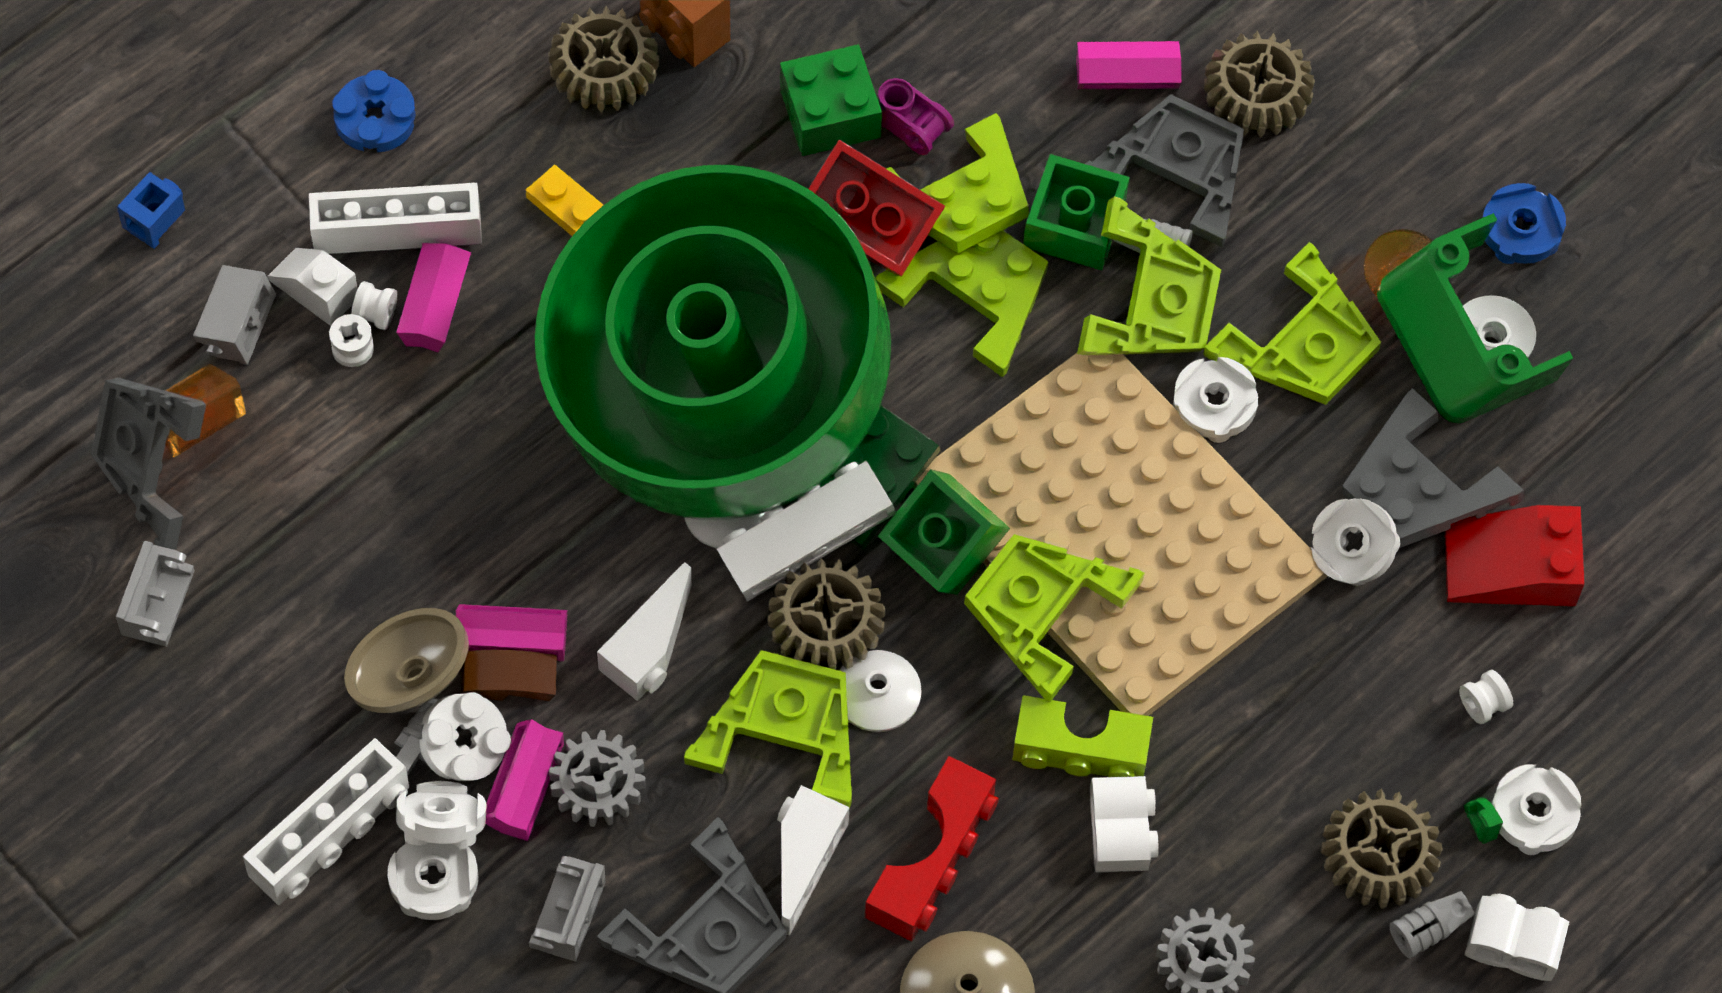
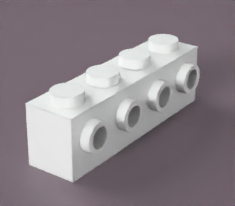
[309,183,482,254]
[717,461,896,601]
[243,738,409,905]

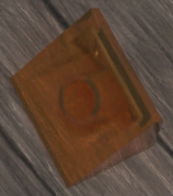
[165,364,246,458]

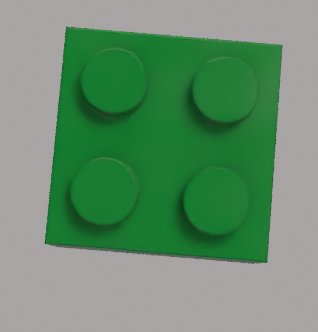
[780,44,882,156]
[1023,154,1130,270]
[878,469,1010,595]

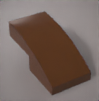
[461,650,557,701]

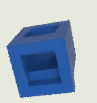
[117,172,185,249]

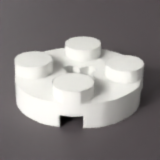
[1173,357,1258,443]
[1311,498,1400,586]
[419,692,511,781]
[1492,765,1581,855]
[396,781,486,847]
[388,841,478,920]

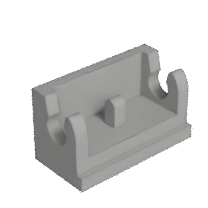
[193,265,276,365]
[116,541,195,647]
[529,856,606,962]

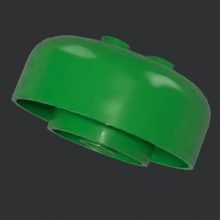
[535,165,891,520]

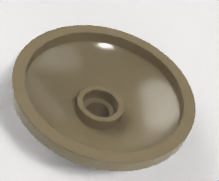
[344,608,469,713]
[900,931,1035,993]

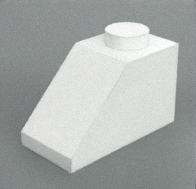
[268,248,358,326]

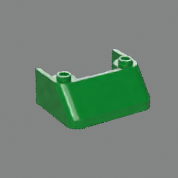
[1377,213,1573,423]

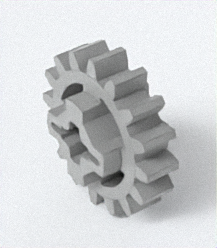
[549,730,646,827]
[1156,908,1255,993]

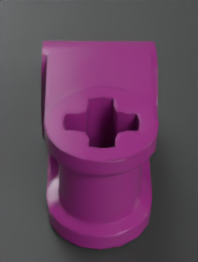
[878,78,954,155]

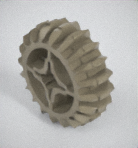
[548,6,659,113]
[1203,30,1315,138]
[768,558,885,670]
[1321,788,1442,909]

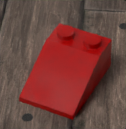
[808,140,945,277]
[1444,505,1585,606]

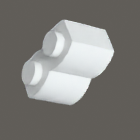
[1090,776,1158,872]
[1465,894,1569,981]

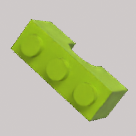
[1012,695,1153,777]

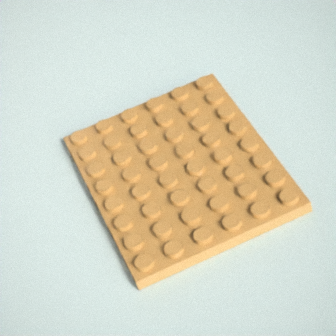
[913,353,1328,716]

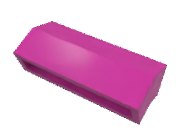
[1076,41,1182,89]
[396,243,471,353]
[456,604,567,661]
[485,719,564,841]

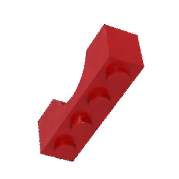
[865,756,999,942]

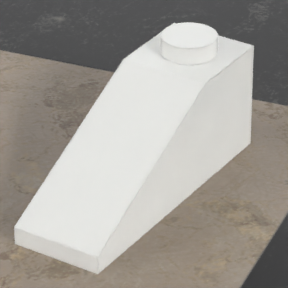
[597,562,692,701]
[777,785,849,936]

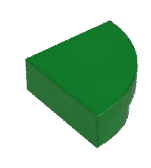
[1464,797,1503,844]

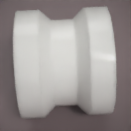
[351,281,397,330]
[329,314,374,367]
[1459,670,1513,724]

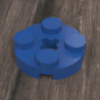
[332,70,416,152]
[1482,183,1566,264]

